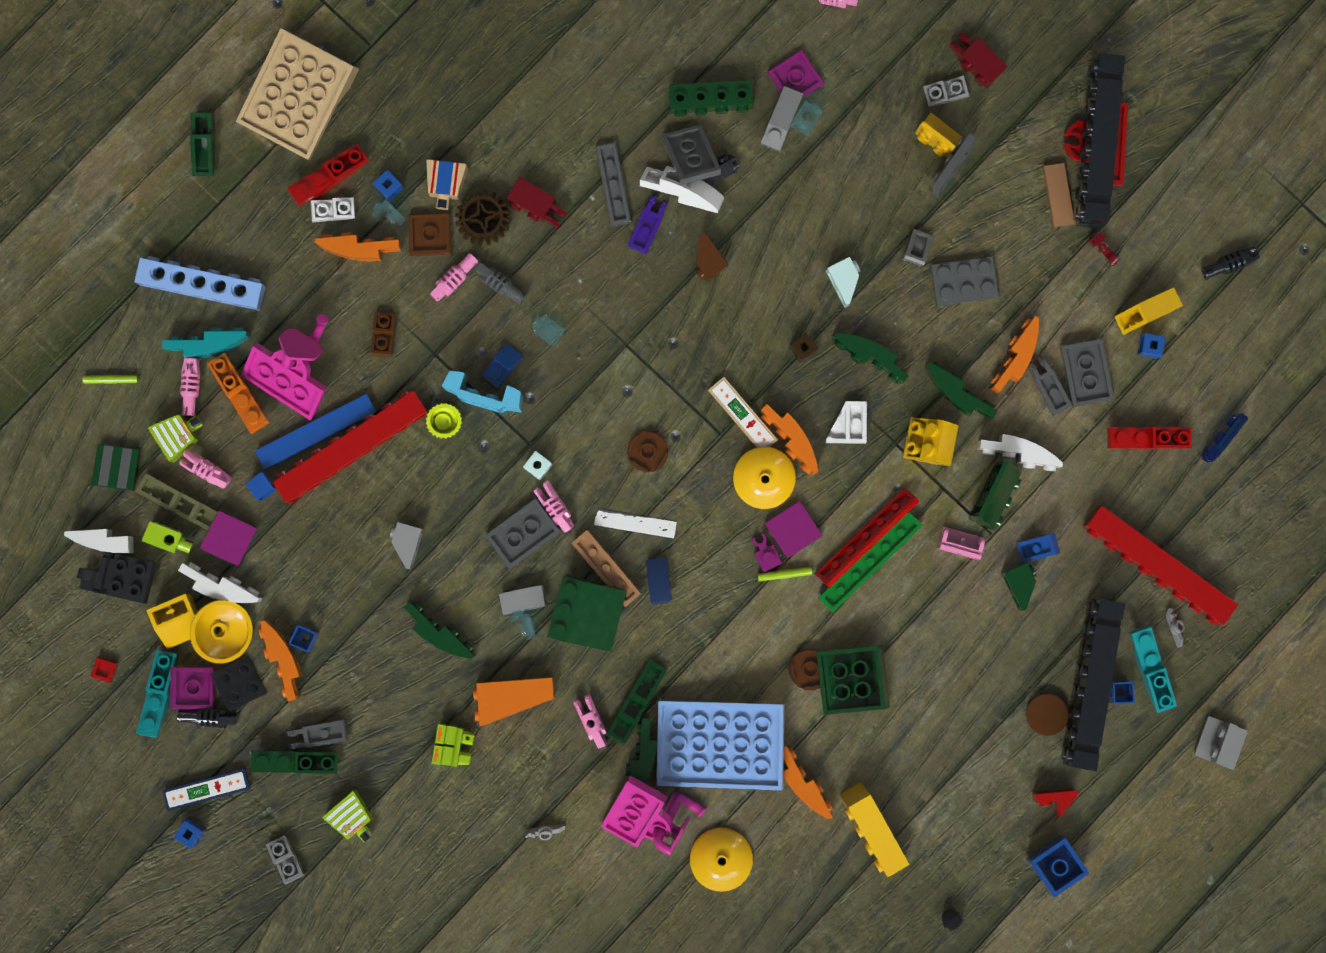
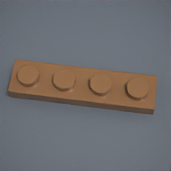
[572,529,642,607]

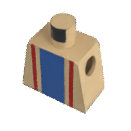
[427,160,468,210]

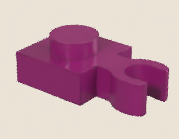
[752,533,782,572]

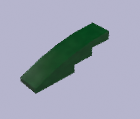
[606,659,668,746]

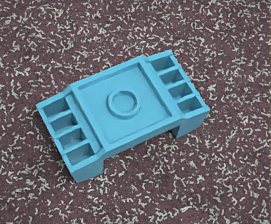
[442,371,523,413]

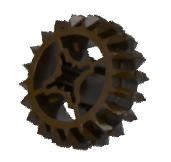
[455,190,511,246]

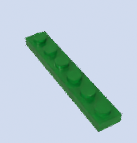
[818,512,923,613]

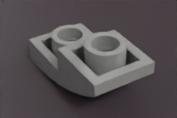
[923,76,970,107]
[499,585,547,615]
[266,835,305,884]

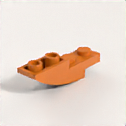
[315,232,402,262]
[990,316,1039,394]
[207,352,269,434]
[760,404,818,475]
[258,620,303,701]
[783,745,834,819]

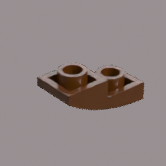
[370,312,396,358]

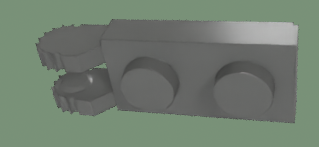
[1028,356,1072,416]
[287,719,348,749]

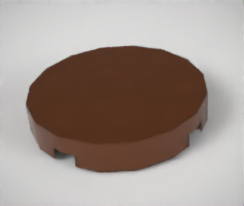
[627,431,668,473]
[789,649,820,691]
[1026,694,1068,736]

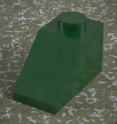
[1001,562,1037,611]

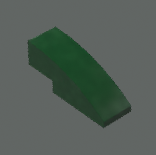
[190,111,215,176]

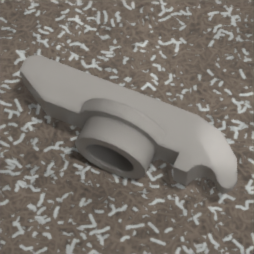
[1166,608,1185,648]
[525,824,565,840]

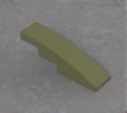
[136,473,217,530]

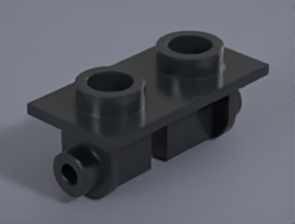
[702,154,739,186]

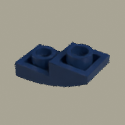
[646,557,672,605]

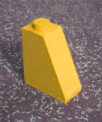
[1115,287,1183,335]

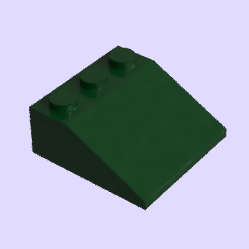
[969,459,1021,530]
[547,574,627,652]
[816,645,890,715]

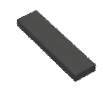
[595,142,631,227]

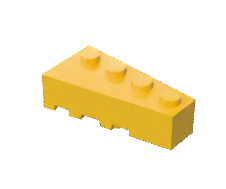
[840,782,910,877]

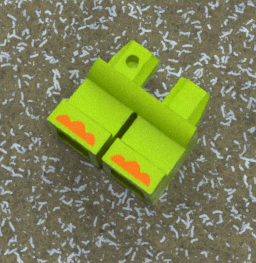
[432,723,475,767]

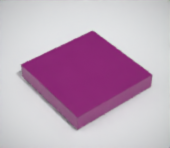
[767,49,824,99]
[765,501,822,559]
[199,510,257,566]
[170,666,214,709]

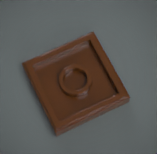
[408,213,452,256]

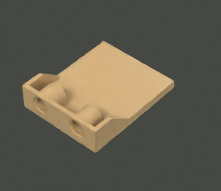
[236,28,359,160]

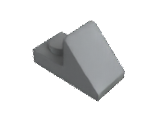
[903,229,933,266]

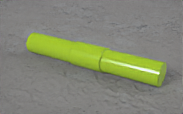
[82,375,139,384]
[757,567,812,582]

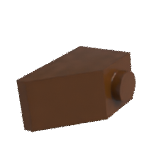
[695,232,728,282]

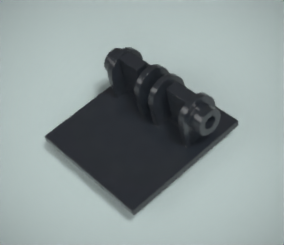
[210,656,267,712]

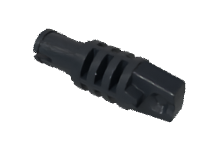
[1201,246,1260,280]
[177,708,238,728]

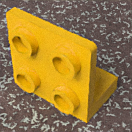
[915,113,962,158]

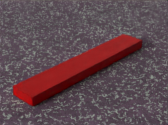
[815,488,919,588]

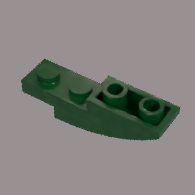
[832,333,909,385]
[925,361,997,420]
[403,602,476,659]
[625,717,658,784]
[251,750,338,774]

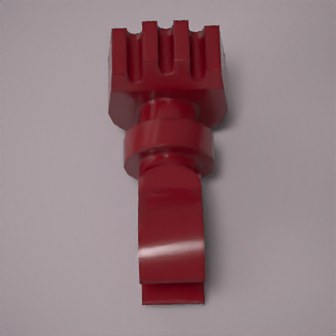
[1089,231,1119,266]

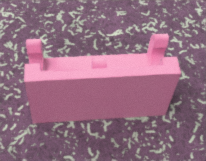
[937,526,985,560]

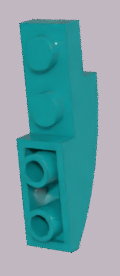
[162,328,250,359]
[1129,625,1177,713]
[136,650,178,739]

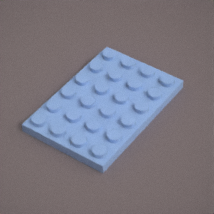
[657,701,785,790]

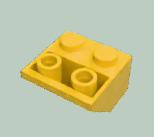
[903,417,959,466]
[146,594,198,649]

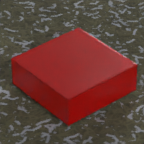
[90,657,118,683]

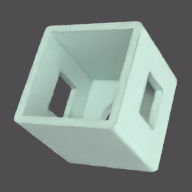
[523,451,552,480]

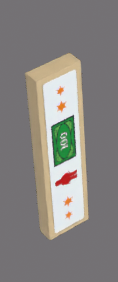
[708,377,778,448]

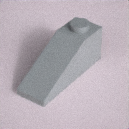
[761,86,803,152]

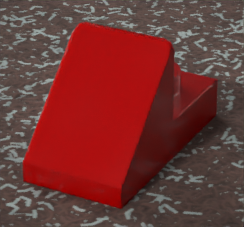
[1032,788,1078,817]

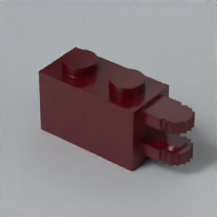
[949,33,1008,88]
[507,177,567,228]

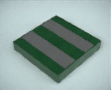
[91,444,141,491]

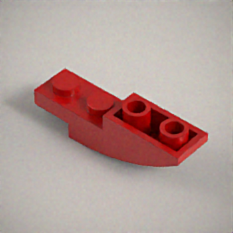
[287,144,369,207]
[1107,427,1192,450]

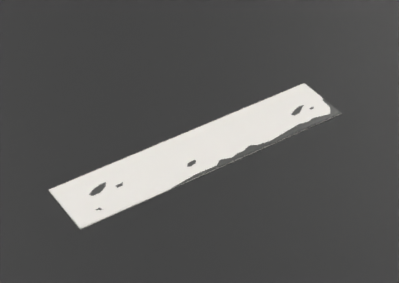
[594,509,677,538]

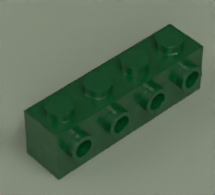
[669,80,753,117]

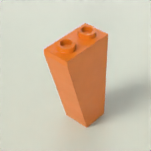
[473,677,555,726]

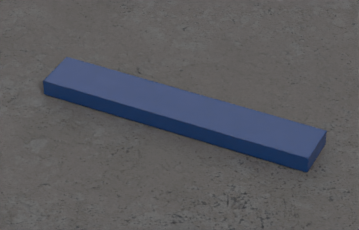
[255,394,377,470]

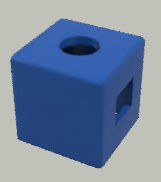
[373,170,404,202]
[1137,333,1166,359]
[245,472,277,502]
[289,625,319,652]
[1109,681,1135,704]
[173,818,207,849]

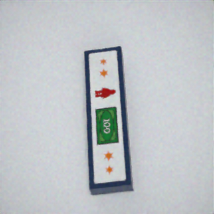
[163,768,251,811]

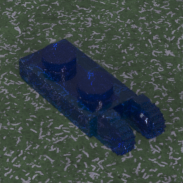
[1202,413,1248,463]

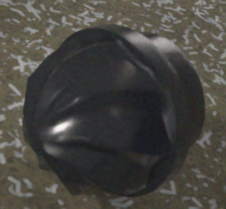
[942,909,964,932]

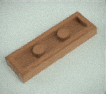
[1043,163,1075,228]

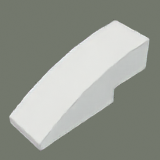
[64,529,134,553]

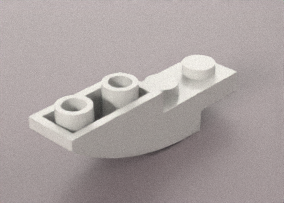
[640,166,724,213]
[977,434,1063,471]
[178,562,263,603]

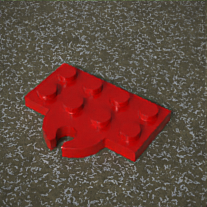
[1063,100,1128,186]

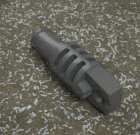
[475,263,527,306]

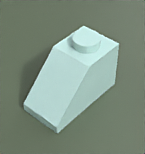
[826,257,860,308]

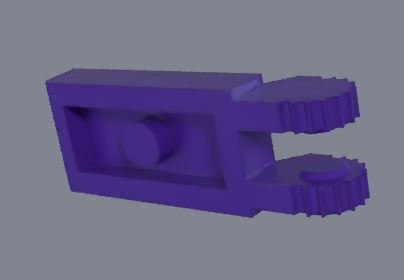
[627,195,668,255]

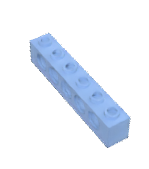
[134,256,266,311]

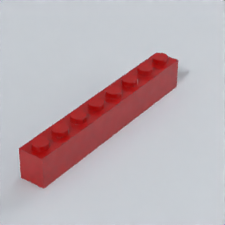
[272,390,429,504]
[1083,506,1238,626]

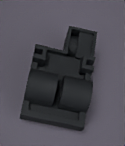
[77,551,156,604]

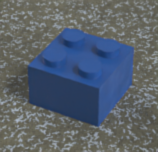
[1026,835,1090,897]

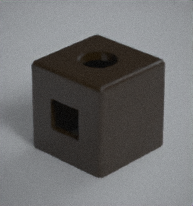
[789,333,819,363]

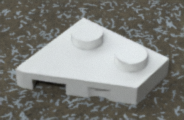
[826,401,867,444]

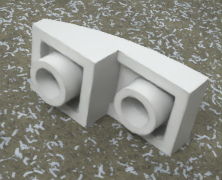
[310,197,355,222]

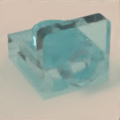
[372,200,406,226]
[532,314,566,347]
[509,611,537,640]

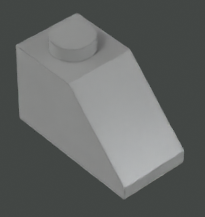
[390,522,424,570]

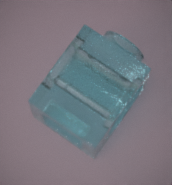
[791,101,823,137]

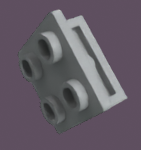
[1194,716,1247,770]

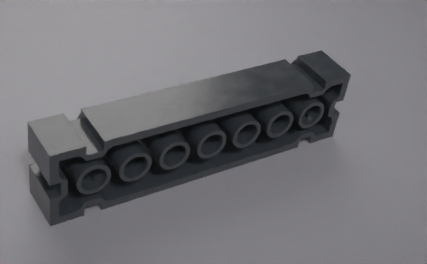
[1073,53,1125,229]
[1061,599,1125,772]

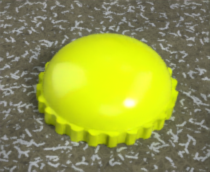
[426,403,462,439]

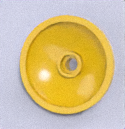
[733,446,796,509]
[190,600,253,663]
[690,827,753,891]

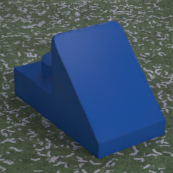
[481,344,524,389]
[1016,533,1060,563]

